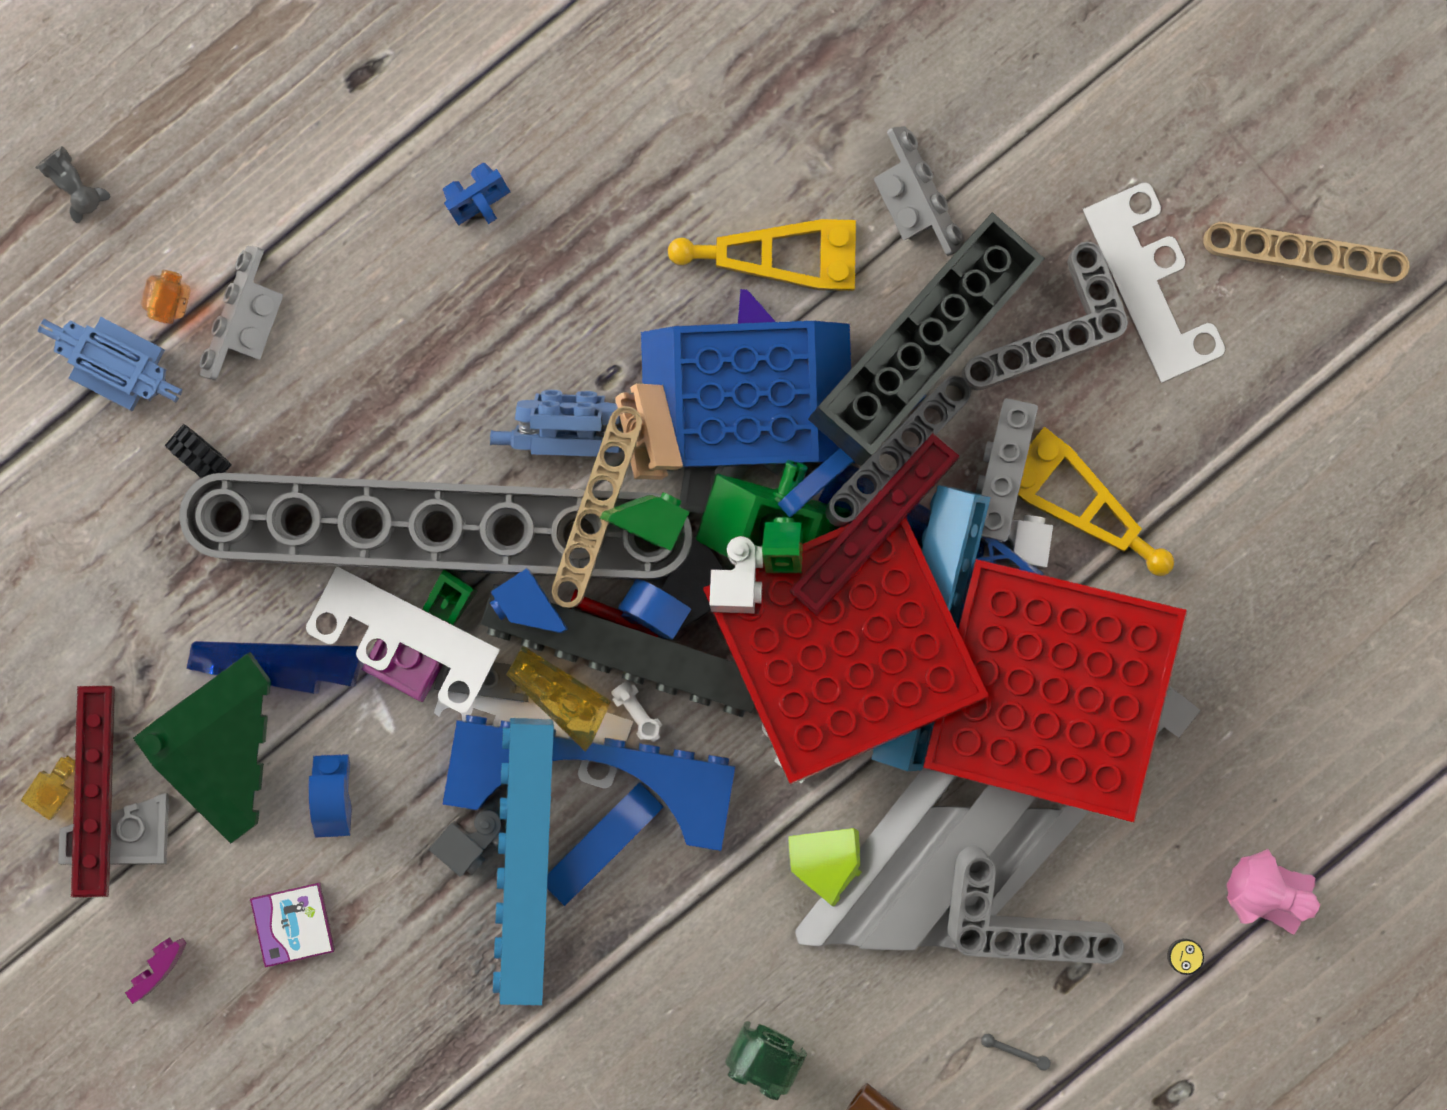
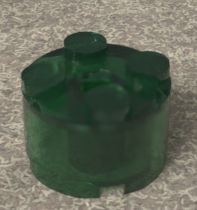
[725,1021,808,1100]

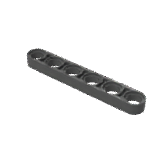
[825,376,971,527]

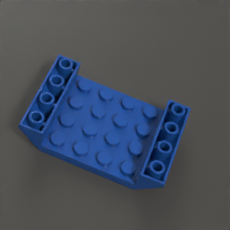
[641,321,855,471]

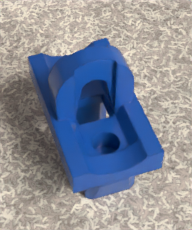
[443,163,510,226]

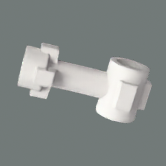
[611,680,662,742]

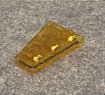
[506,646,611,752]

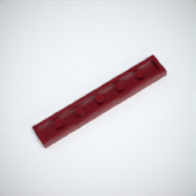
[790,433,959,616]
[71,686,115,898]

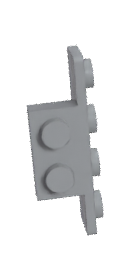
[873,126,963,256]
[199,246,283,380]
[976,398,1038,542]

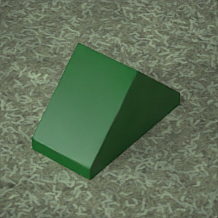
[422,570,478,626]

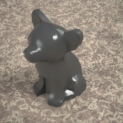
[35,146,111,223]

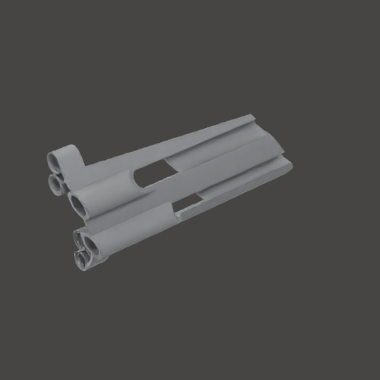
[795,686,1201,950]

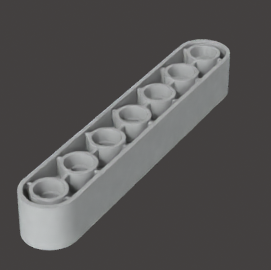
[179,473,693,581]

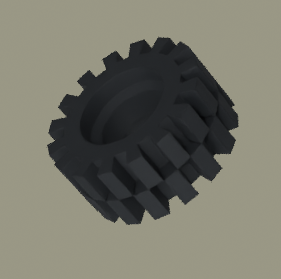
[165,424,232,478]

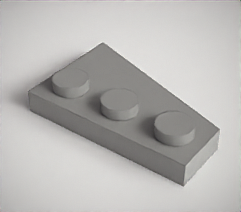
[58,793,169,865]

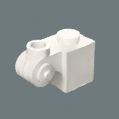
[981,515,1053,569]
[710,536,763,613]

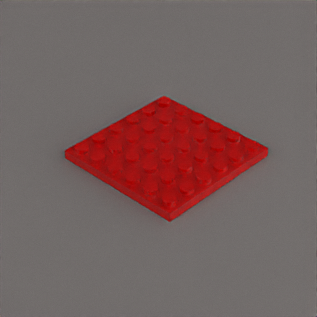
[703,518,989,785]
[923,559,1188,823]

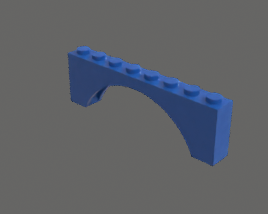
[443,715,735,851]

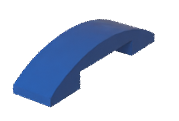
[547,782,664,906]

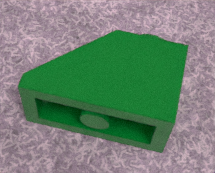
[600,492,689,551]
[762,517,803,573]

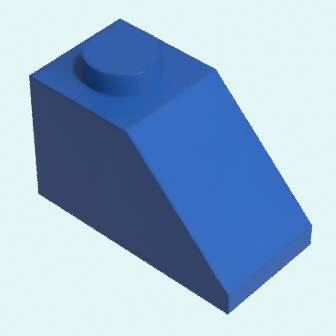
[490,568,568,633]

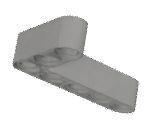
[962,241,1128,391]
[948,846,1124,964]

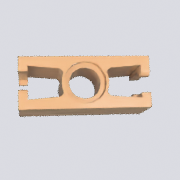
[615,383,683,480]

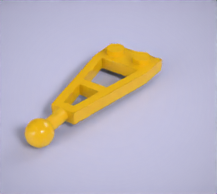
[668,219,856,291]
[1018,427,1174,576]

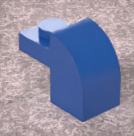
[618,579,691,639]
[309,754,352,838]

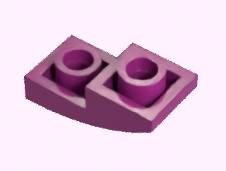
[125,937,187,1004]

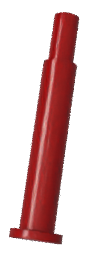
[570,589,658,637]

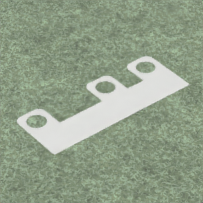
[1083,183,1225,383]
[306,566,500,713]
[434,687,633,788]

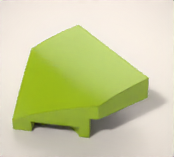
[788,828,862,907]

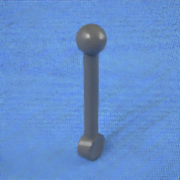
[981,1034,1051,1071]

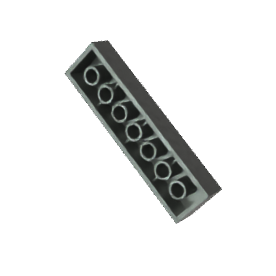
[808,212,1045,466]
[481,584,755,718]

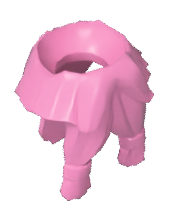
[1226,849,1320,935]

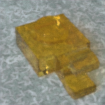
[21,755,75,820]

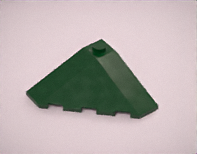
[133,652,271,844]

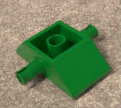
[695,460,850,557]

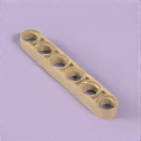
[1203,222,1410,284]
[551,406,642,608]

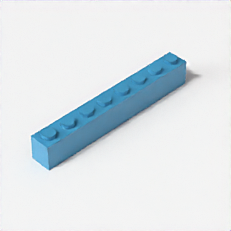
[871,485,991,771]
[493,718,554,1005]

